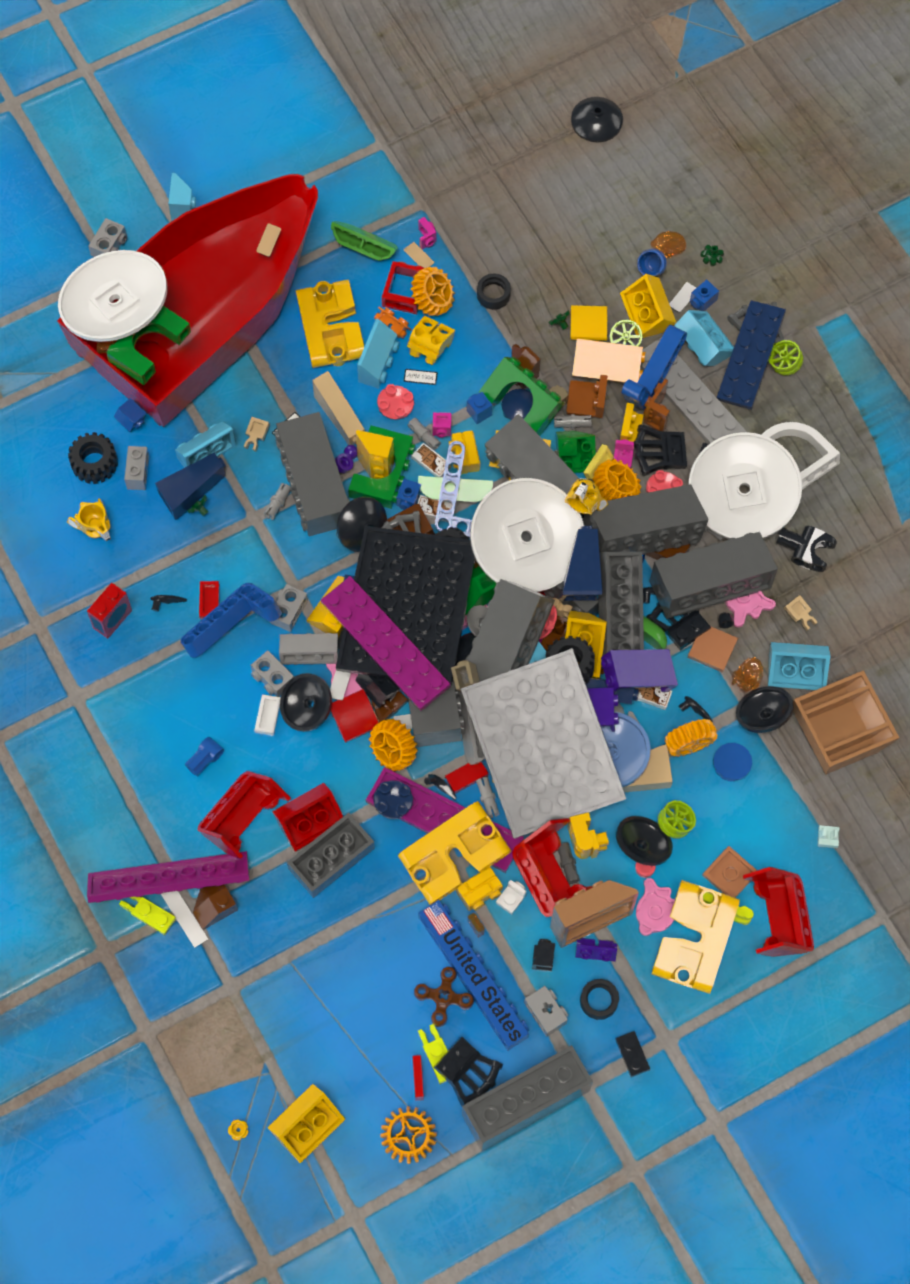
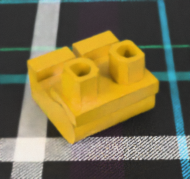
[407,316,455,365]
[567,813,609,859]

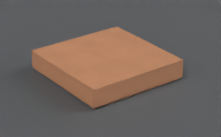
[688,627,738,673]
[702,846,757,898]

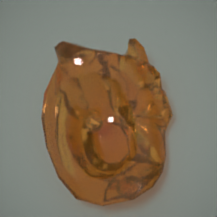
[650,231,686,258]
[732,657,763,692]

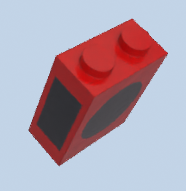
[87,582,132,639]

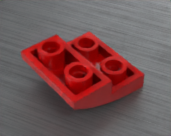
[330,689,379,743]

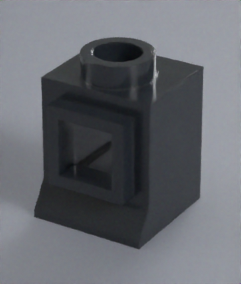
[532,939,555,972]

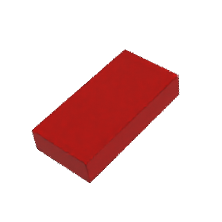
[199,581,219,619]
[445,762,489,794]
[413,1055,424,1101]

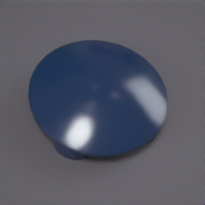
[502,389,533,420]
[373,780,413,819]

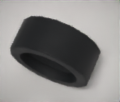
[477,273,511,310]
[580,979,619,1020]

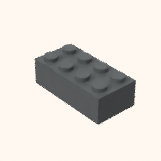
[287,813,375,898]

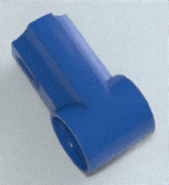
[185,737,224,777]

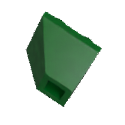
[556,431,596,473]
[465,566,497,615]

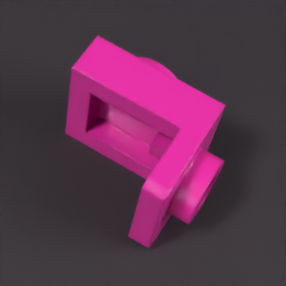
[418,217,436,249]
[432,412,451,437]
[614,439,634,469]

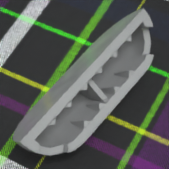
[460,692,485,765]

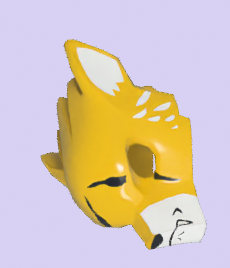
[564,479,609,515]
[67,498,111,541]

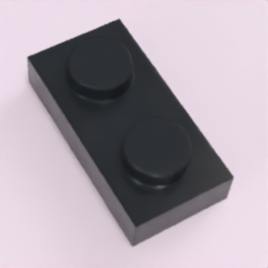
[615,1031,650,1078]

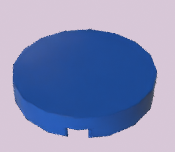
[713,743,752,782]

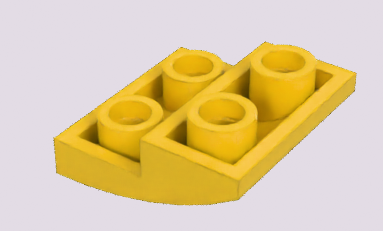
[570,305,607,341]

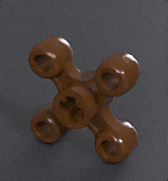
[414,967,474,1027]

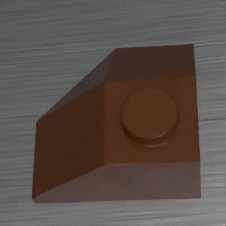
[512,344,541,389]
[193,884,238,930]

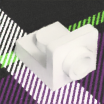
[496,880,527,915]

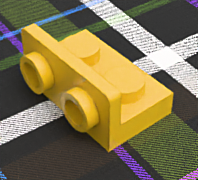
[620,403,643,442]

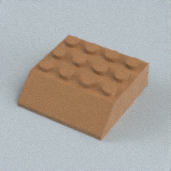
[793,670,899,774]
[550,880,639,948]

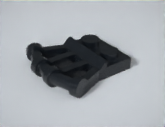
[634,424,687,476]
[647,602,711,650]
[433,1037,503,1106]

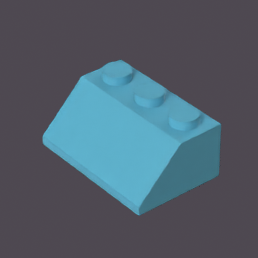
[168,173,197,221]
[675,310,734,366]
[357,319,400,389]
[175,421,236,468]
[768,642,831,690]

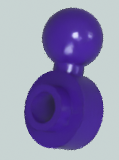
[335,445,357,473]

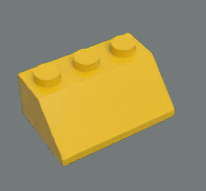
[620,274,677,339]
[356,430,394,479]
[306,576,344,638]
[565,611,607,678]
[267,1084,345,1163]

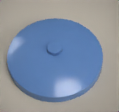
[601,712,650,787]

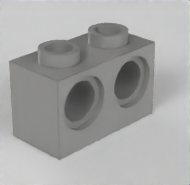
[88,218,127,257]
[124,446,149,490]
[270,584,308,632]
[251,650,294,697]

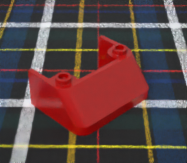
[197,771,291,859]
[512,818,592,917]
[743,867,814,957]

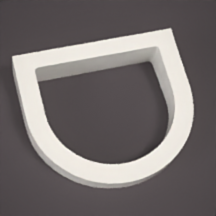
[762,422,840,490]

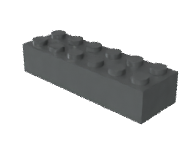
[598,552,644,669]

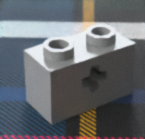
[524,986,568,1037]

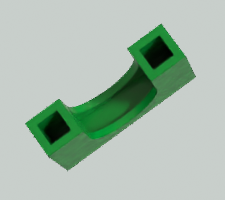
[107,306,191,385]
[479,356,564,436]
[348,425,416,509]

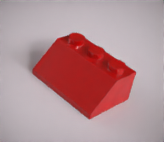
[272,783,343,851]

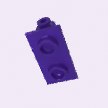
[575,938,617,962]

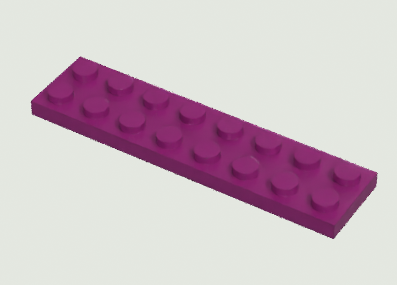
[321,576,451,711]
[366,767,524,873]
[87,851,249,903]

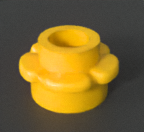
[228,1120,248,1140]

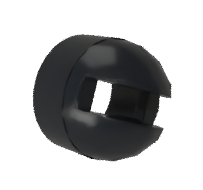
[718,612,734,629]

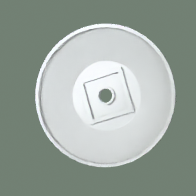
[58,250,168,342]
[688,432,802,539]
[470,478,584,592]

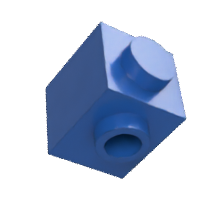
[689,279,719,311]
[467,392,493,424]
[114,398,146,432]
[396,479,422,510]

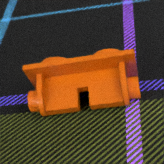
[374,307,412,338]

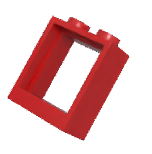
[382,261,424,315]

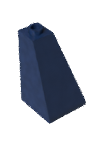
[559,526,602,601]

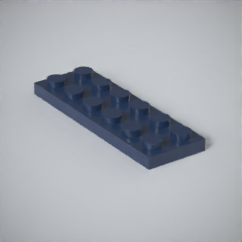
[717,300,786,410]

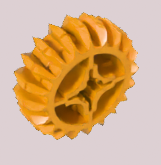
[410,267,455,316]
[592,458,642,501]
[369,718,418,771]
[665,719,718,757]
[380,1106,437,1164]

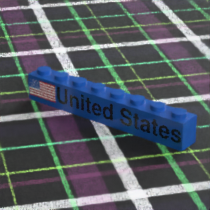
[419,900,529,1051]

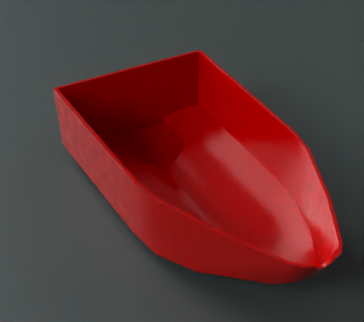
[57,174,318,427]

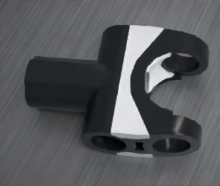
[776,526,837,572]

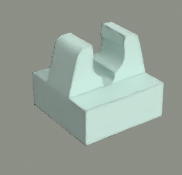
[818,825,839,848]

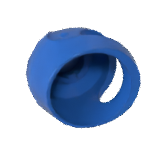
[637,249,667,277]

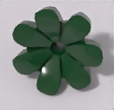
[700,245,724,266]
[548,310,570,330]
[187,495,209,516]

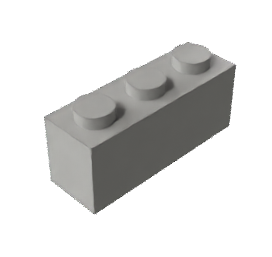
[279,633,339,664]

